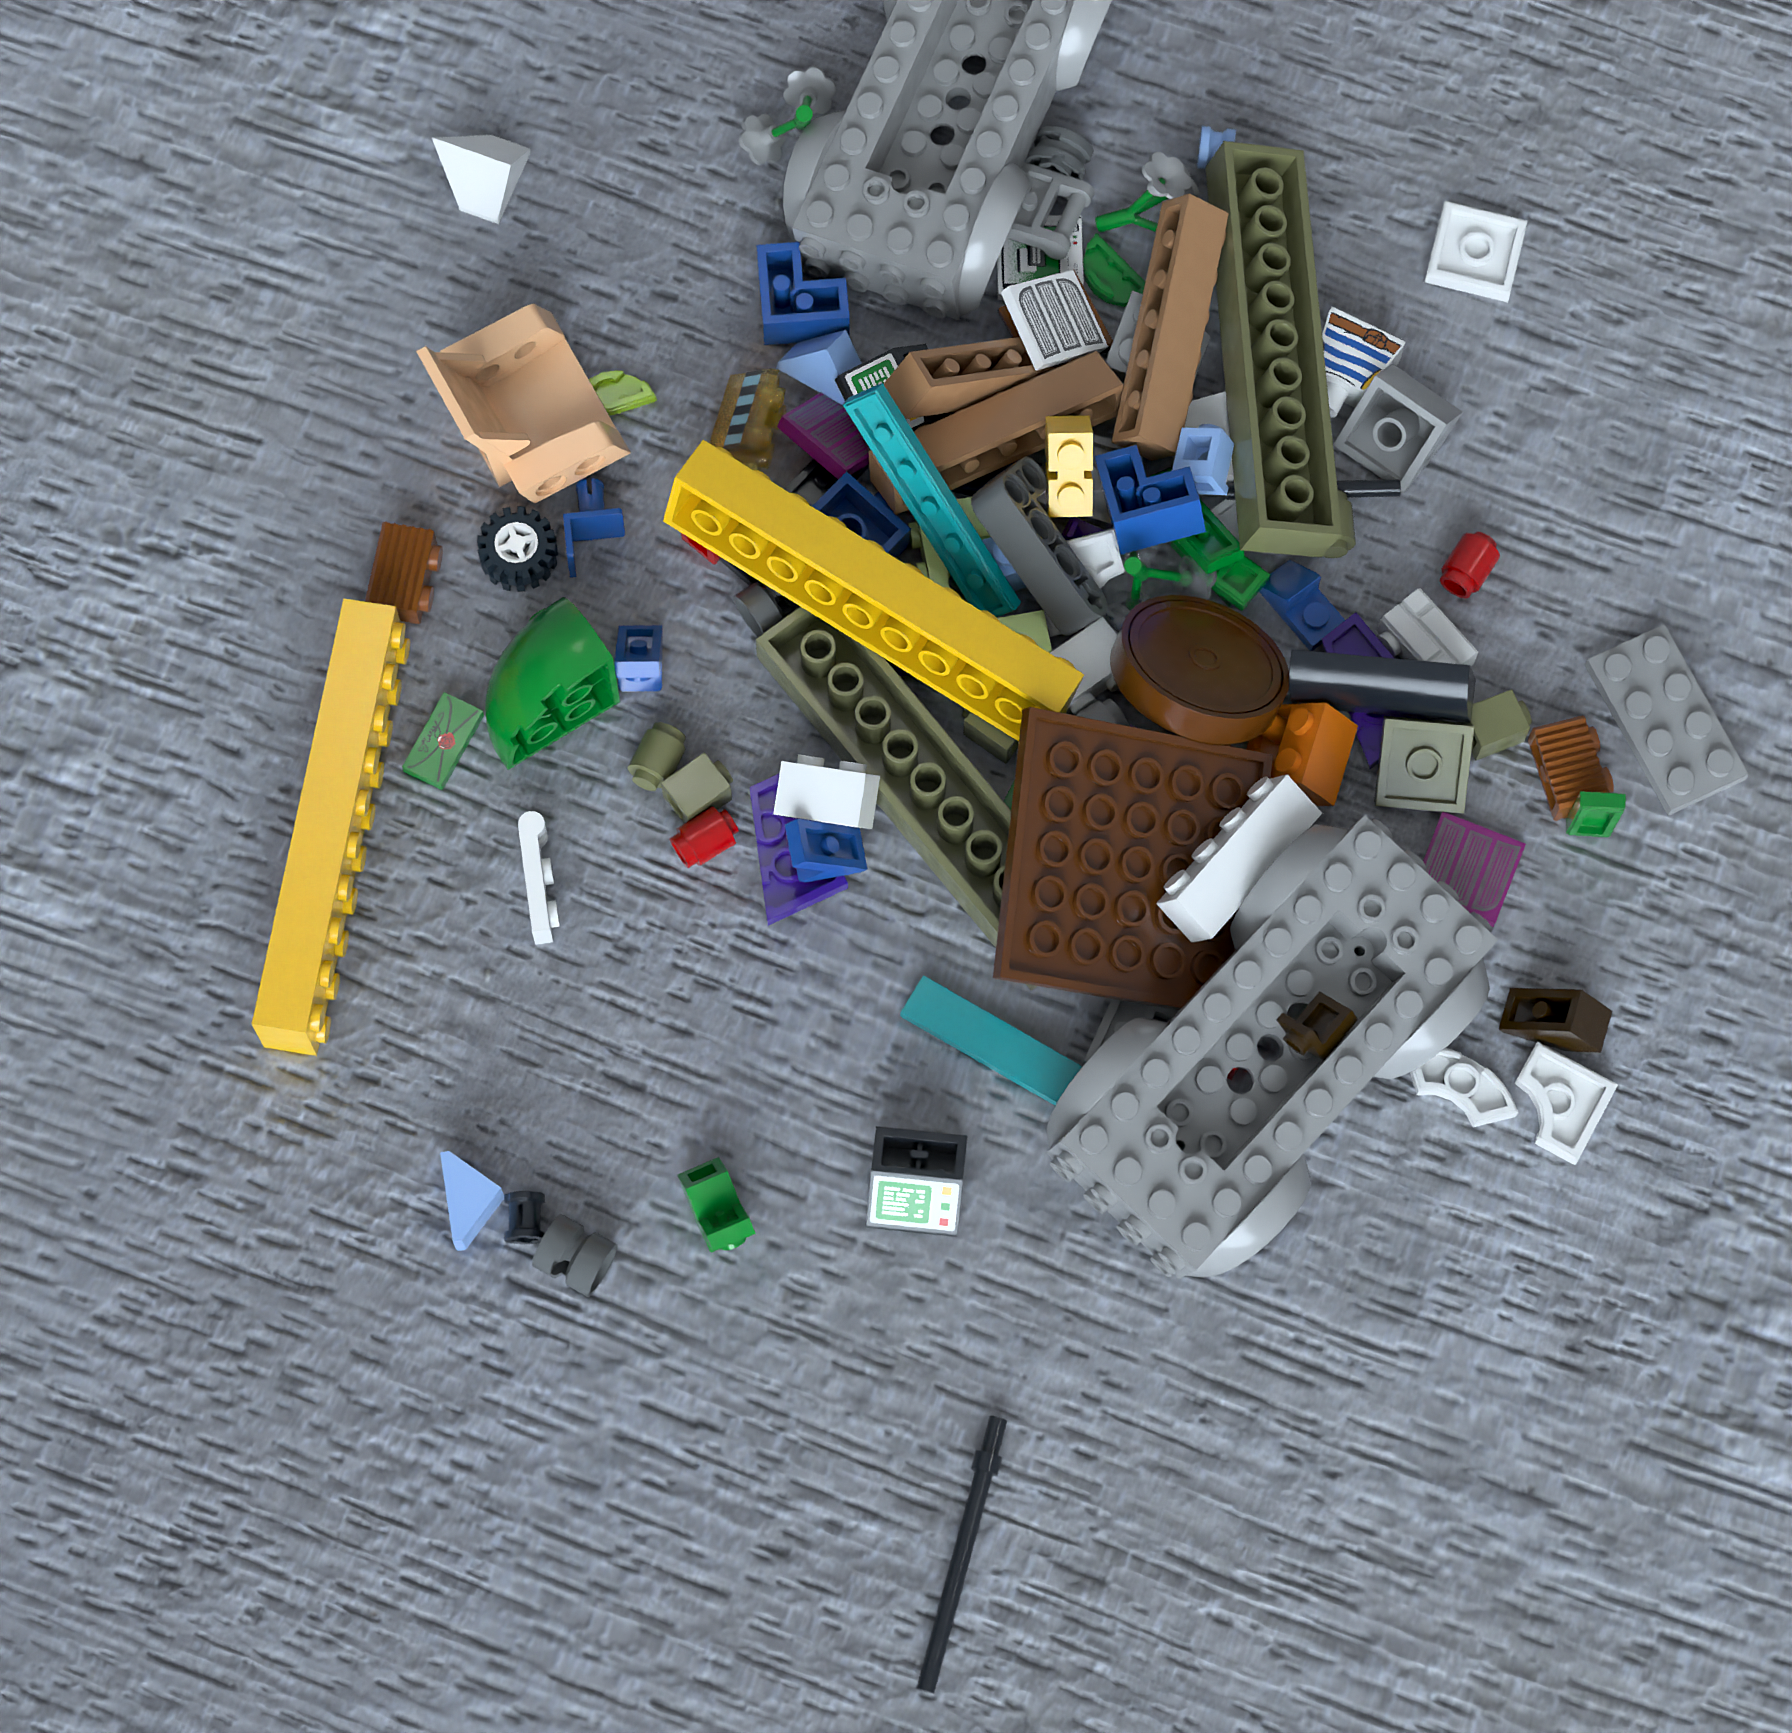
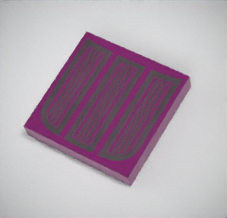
[777,393,869,480]
[1423,812,1526,927]

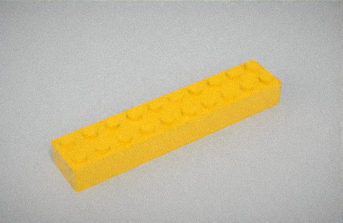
[663,440,1084,741]
[252,598,410,1056]

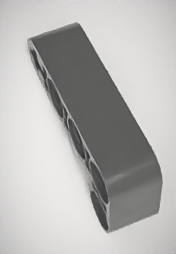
[971,457,1108,636]

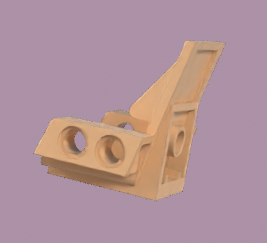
[416,304,631,503]

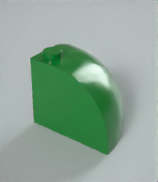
[485,597,620,770]

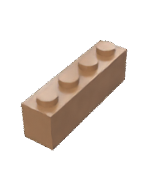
[884,337,1055,419]

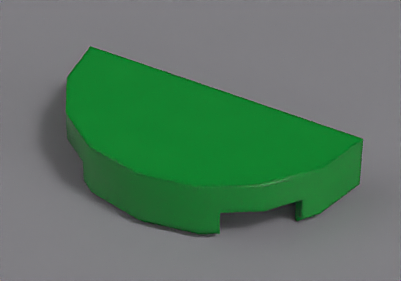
[1083,233,1146,307]

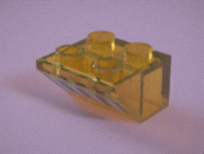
[709,368,786,471]

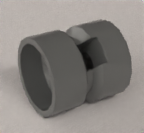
[733,583,800,638]
[532,1214,618,1297]

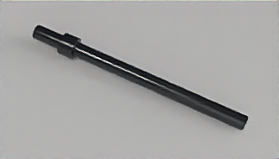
[916,1416,1007,1694]

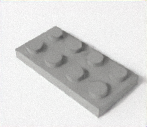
[1585,624,1749,816]

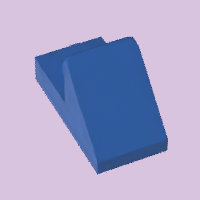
[1259,560,1345,651]
[614,625,663,692]
[785,819,868,882]

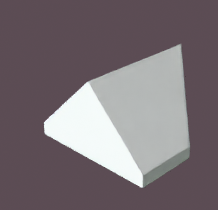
[432,135,531,224]

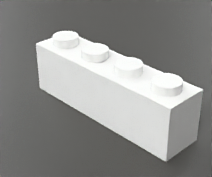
[1156,774,1322,942]

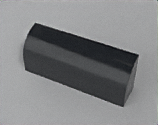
[1289,649,1476,723]

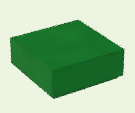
[1208,555,1270,611]

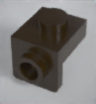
[1276,991,1358,1061]

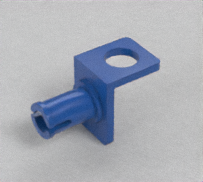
[563,478,625,578]

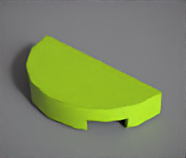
[589,370,657,416]

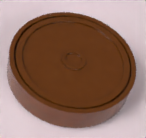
[1110,595,1289,744]

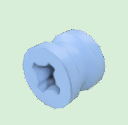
[1197,126,1236,169]

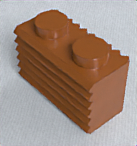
[365,522,443,624]
[1527,715,1614,821]

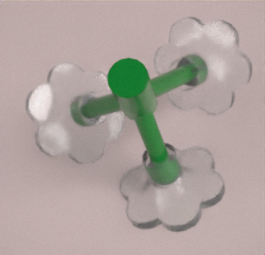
[1105,540,1217,632]

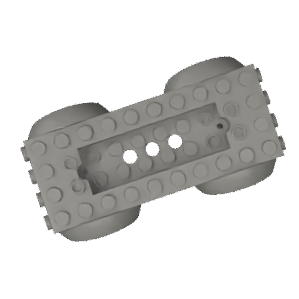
[783,0,1112,320]
[1046,815,1498,1279]

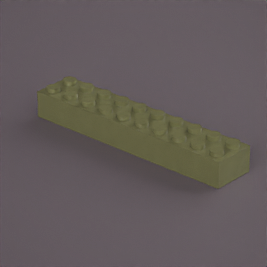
[1205,141,1342,558]
[756,606,1037,991]

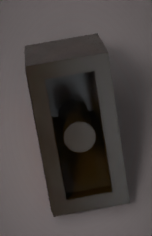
[1498,988,1612,1053]

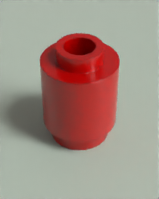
[1439,532,1500,599]
[669,806,739,868]

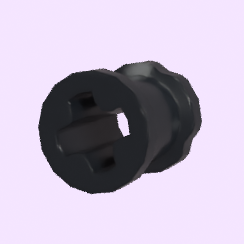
[504,1191,545,1245]

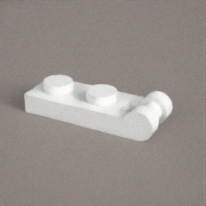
[518,811,560,945]

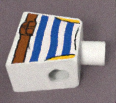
[1322,307,1406,418]

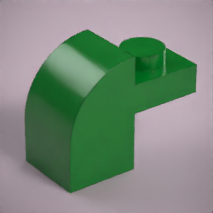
[677,1157,756,1253]

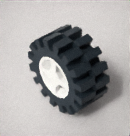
[477,506,558,592]

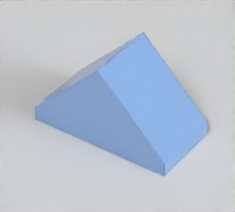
[776,330,862,405]
[440,1151,504,1251]

